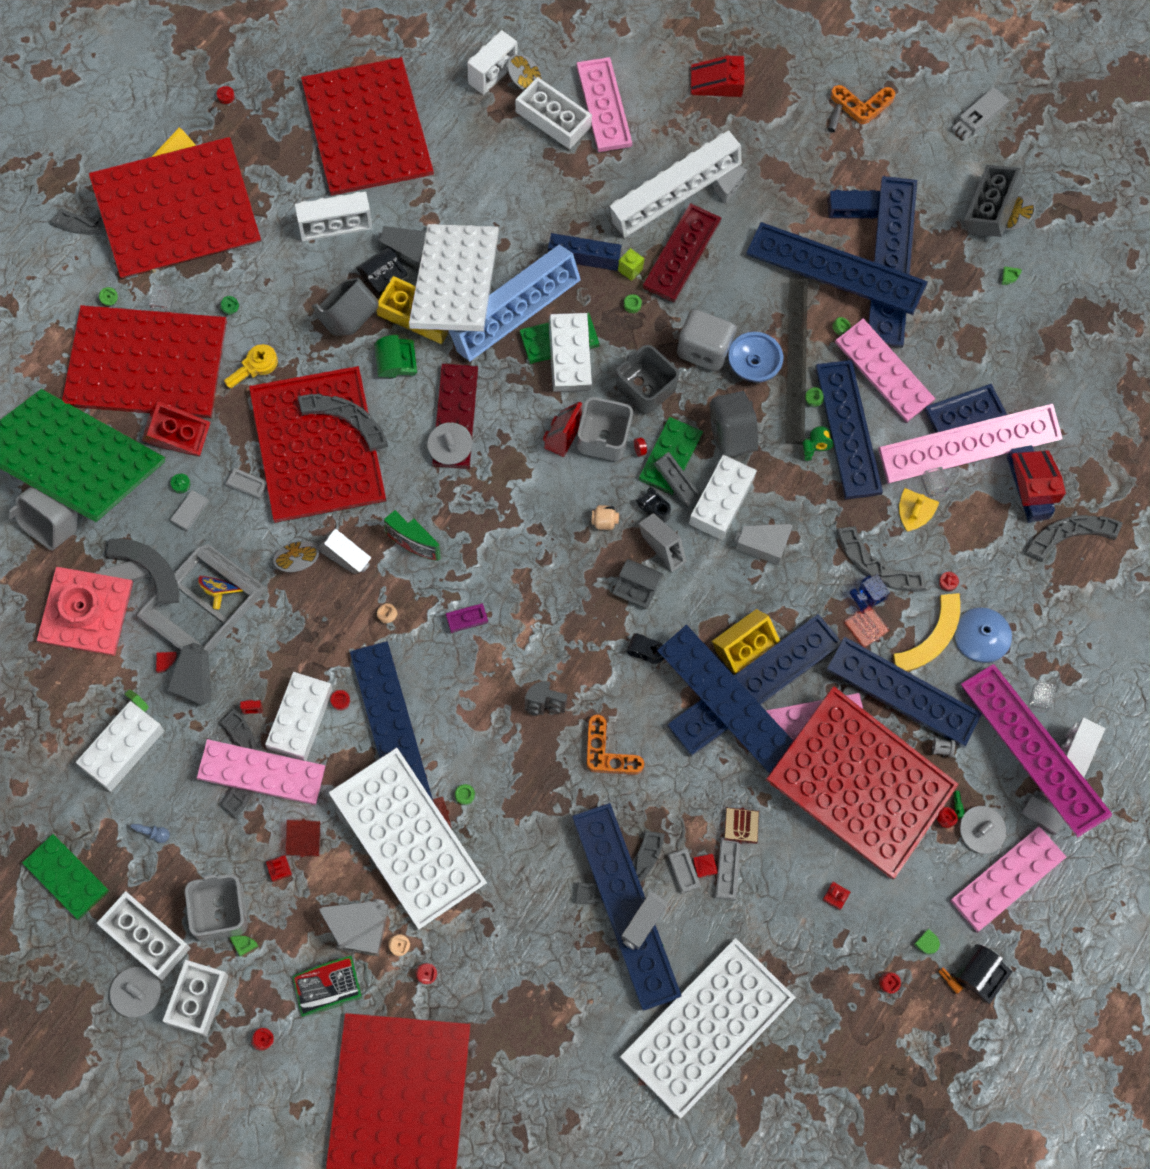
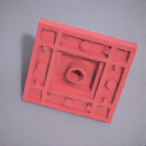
[37,567,133,656]

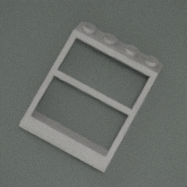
[137,544,266,655]

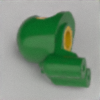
[803,426,833,461]

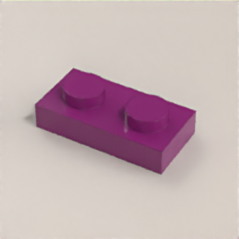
[446,603,488,633]

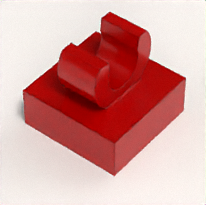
[266,855,292,882]
[823,882,851,910]

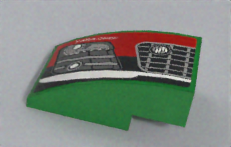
[384,510,441,561]
[292,956,363,1017]

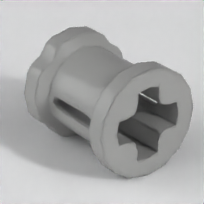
[932,737,955,758]

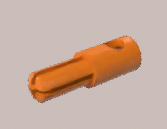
[939,967,964,994]

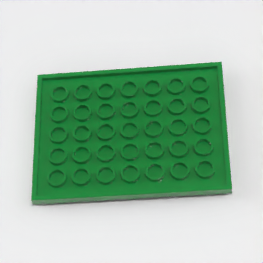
[0,389,165,522]

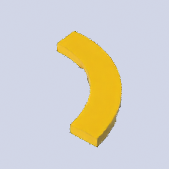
[893,593,960,672]

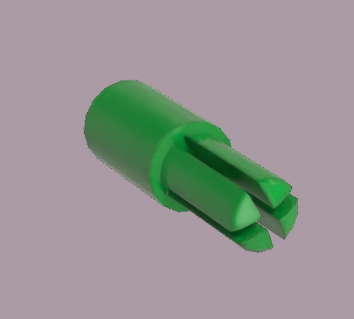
[953,791,964,819]

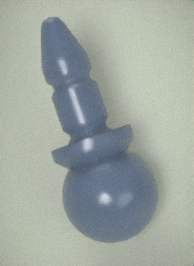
[131,824,170,843]

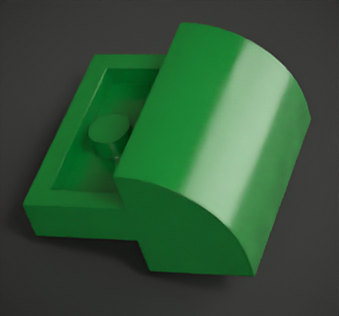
[374,335,417,378]

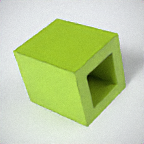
[618,248,644,281]

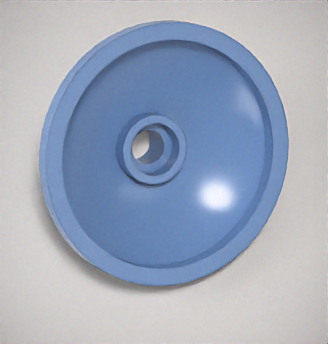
[728,332,783,382]
[954,608,1012,663]

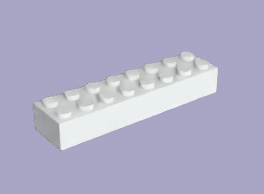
[610,130,742,238]

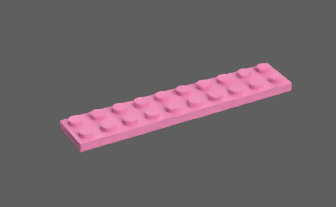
[878,404,1062,484]

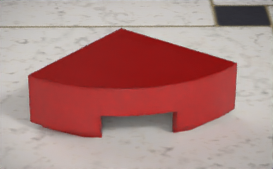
[156,652,178,673]

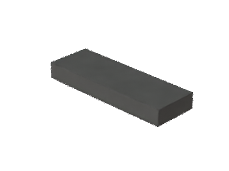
[653,452,701,508]

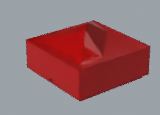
[240,700,263,714]
[693,854,718,878]

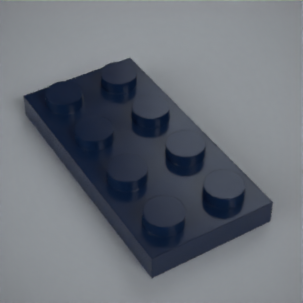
[924,384,1007,433]

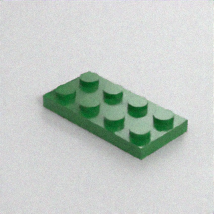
[520,313,600,364]
[639,417,703,495]
[22,834,109,920]

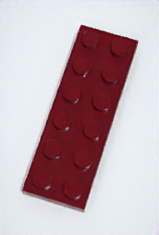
[643,203,722,303]
[432,364,479,469]

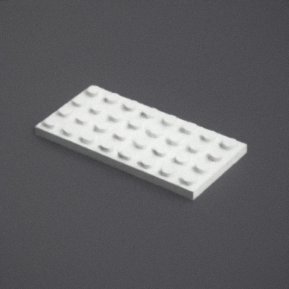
[409,224,499,331]
[329,748,487,930]
[620,938,796,1119]

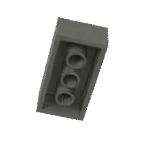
[964,165,1024,237]

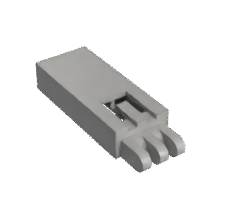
[952,87,1010,141]

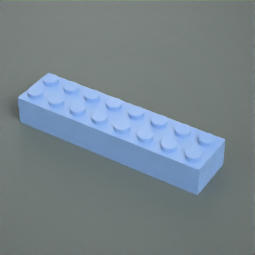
[449,244,581,361]

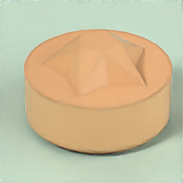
[377,603,397,623]
[388,934,410,956]

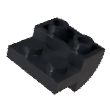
[356,247,408,295]
[953,944,1013,1004]

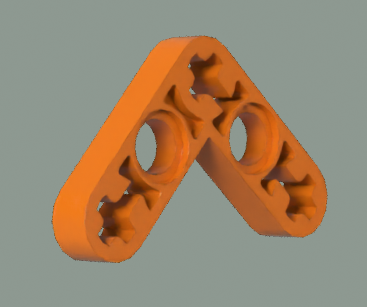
[831,85,895,124]
[587,715,644,775]

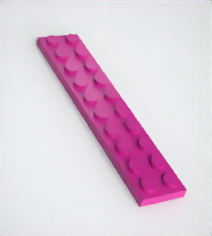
[961,664,1112,838]

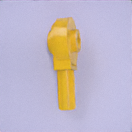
[224,344,278,389]

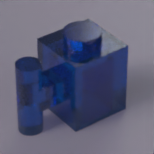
[849,574,890,611]

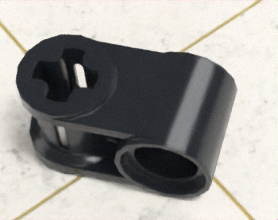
[636,487,671,523]
[626,633,663,664]

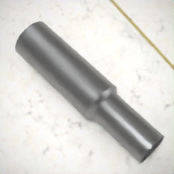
[828,104,842,133]

